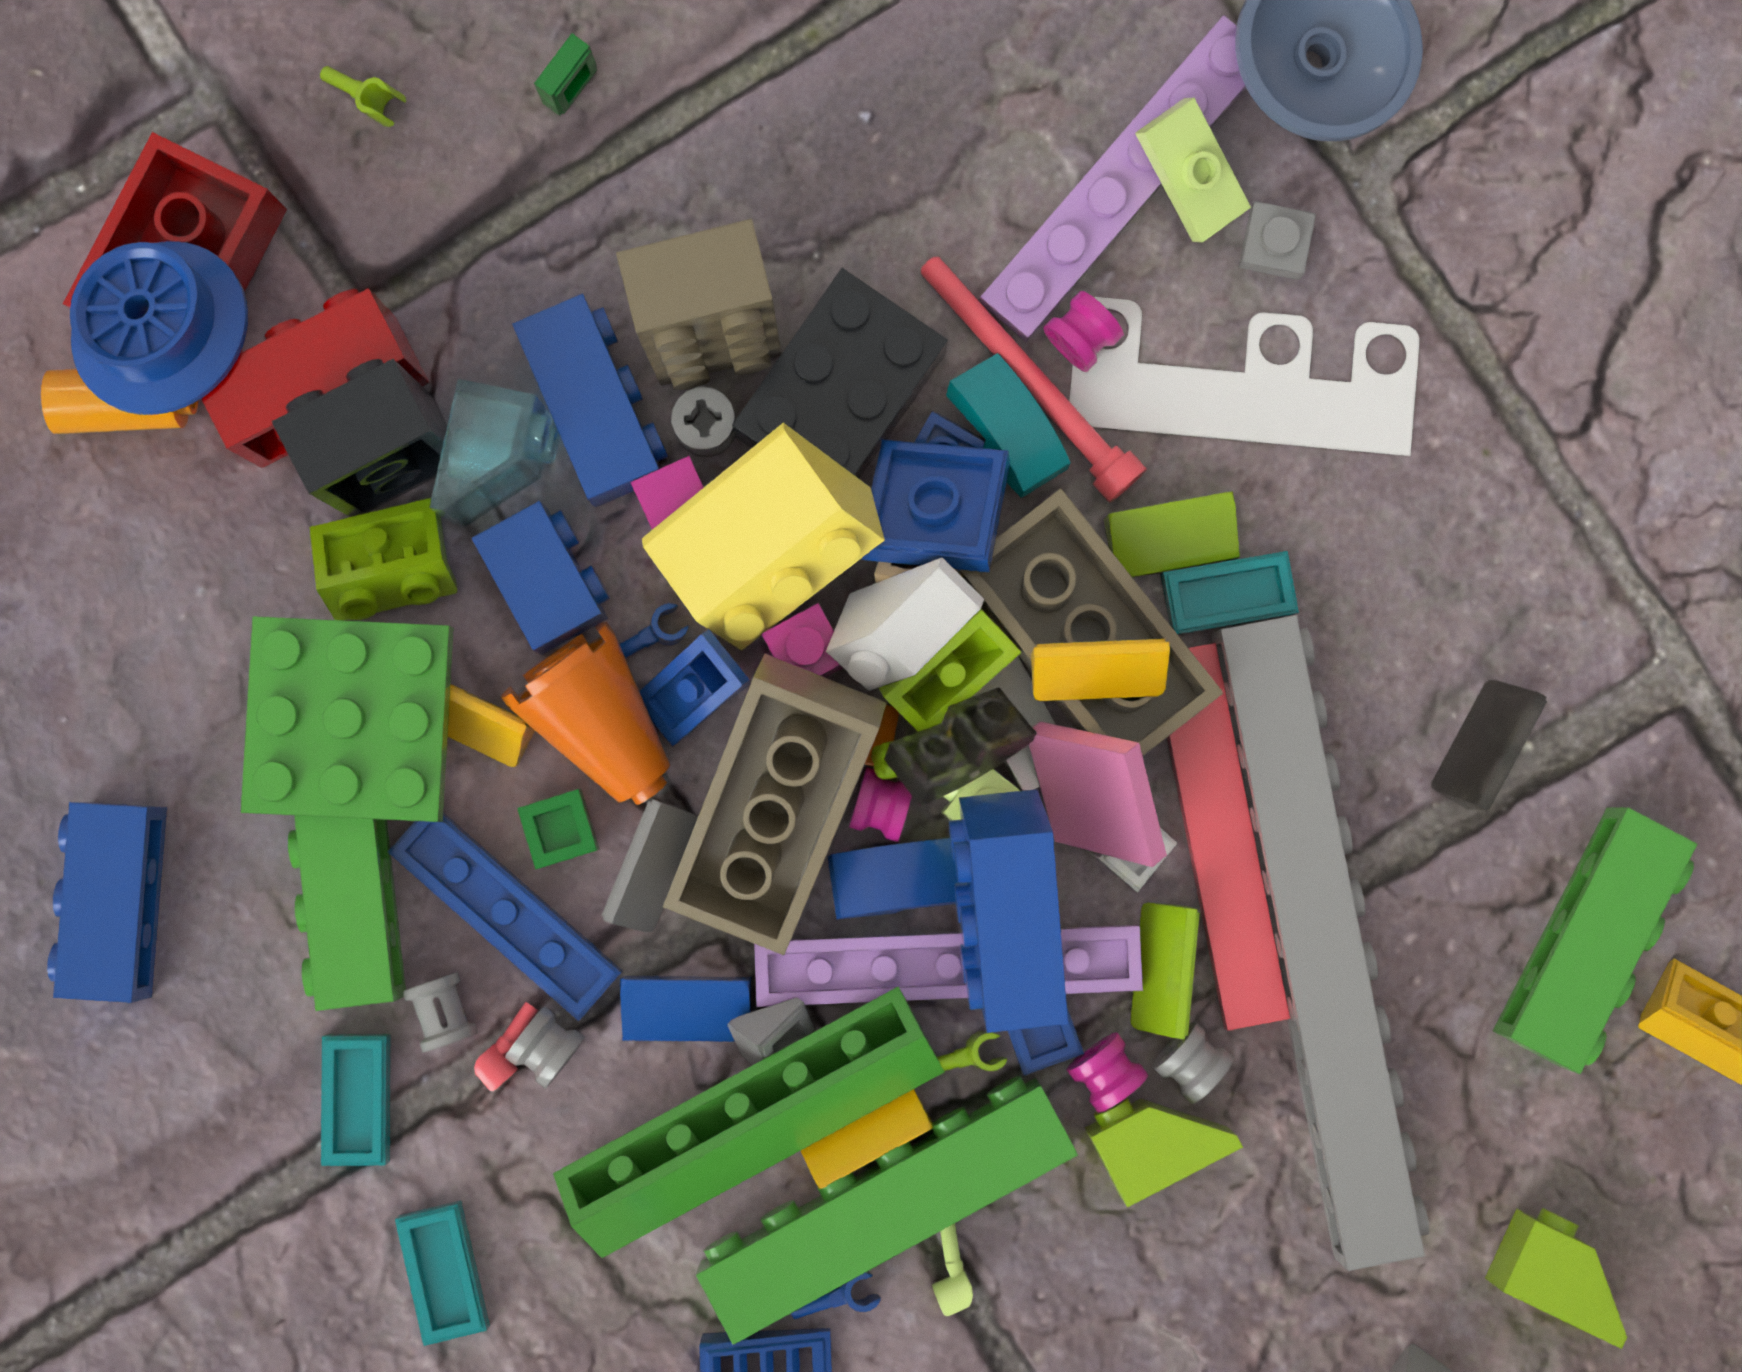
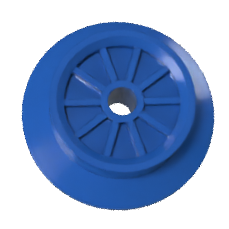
[70,241,248,415]

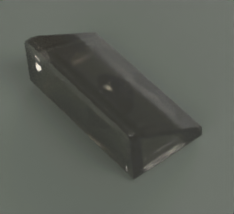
[1431,680,1547,810]

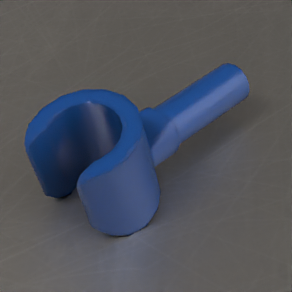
[620,603,689,658]
[791,1271,881,1320]

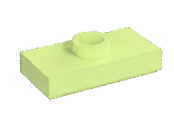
[1135,98,1251,242]

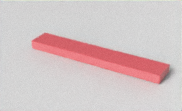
[1167,643,1290,1031]

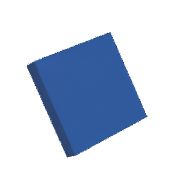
[861,440,1010,572]

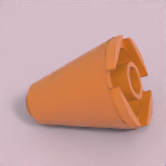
[501,622,670,805]

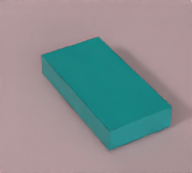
[1160,551,1299,635]
[321,1034,391,1166]
[395,1200,490,1346]

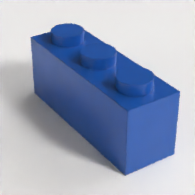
[512,293,668,508]
[47,802,167,1003]

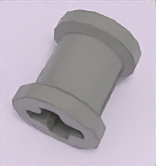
[402,972,478,1052]

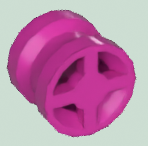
[1043,291,1124,372]
[849,767,916,842]
[1066,1032,1149,1113]

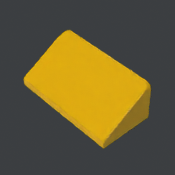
[1031,639,1170,701]
[448,684,535,767]
[1638,958,1742,1085]
[801,1089,933,1189]

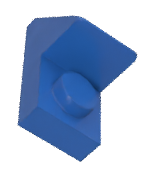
[639,629,750,747]

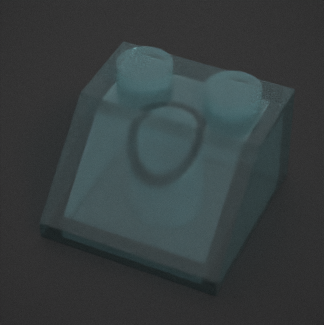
[429,379,560,527]

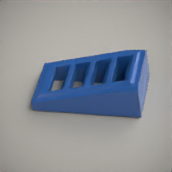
[699,1328,832,1372]

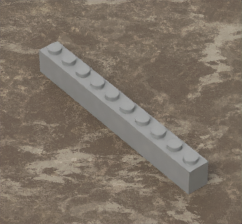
[1211,615,1429,1271]

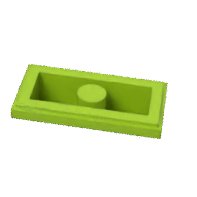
[1103,491,1240,578]
[1130,902,1200,1039]

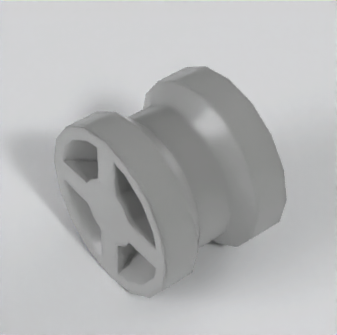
[671,387,736,457]
[505,1006,585,1089]
[1152,1021,1234,1104]

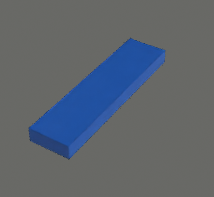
[388,812,623,1021]

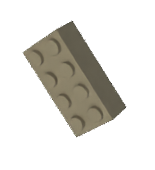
[616,218,782,390]
[958,489,1223,756]
[663,654,887,955]

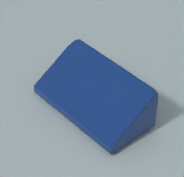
[620,976,752,1042]

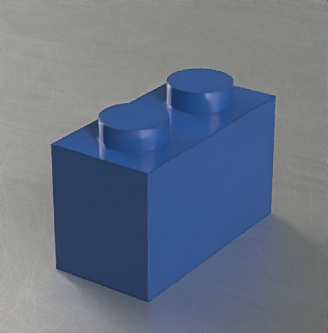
[471,501,610,655]

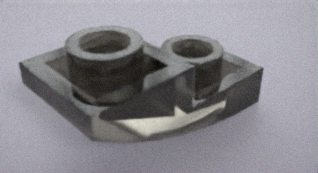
[884,687,1037,806]

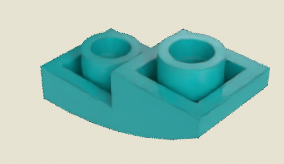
[946,353,1071,498]

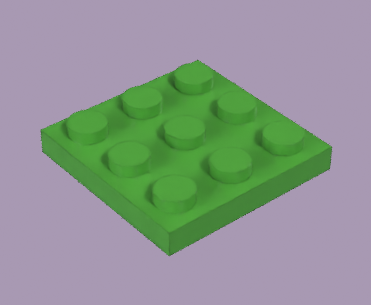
[241,616,454,822]

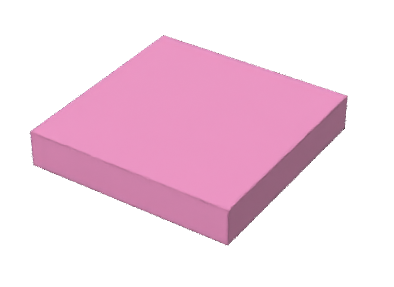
[1026,722,1167,867]

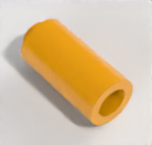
[41,369,198,434]

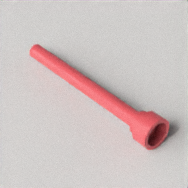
[921,257,1147,503]

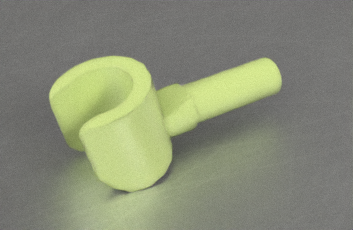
[932,1223,973,1316]

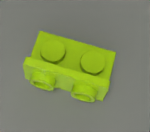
[309,497,458,621]

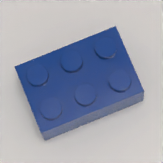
[949,789,1068,1033]

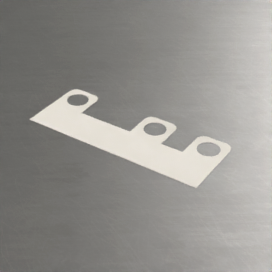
[1069,297,1419,456]

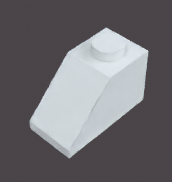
[826,558,984,691]

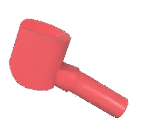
[474,1001,539,1091]

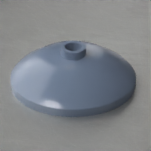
[1235,0,1423,141]

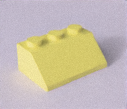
[642,423,885,651]

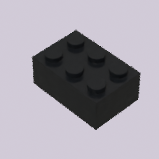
[732,268,948,479]
[271,359,466,517]

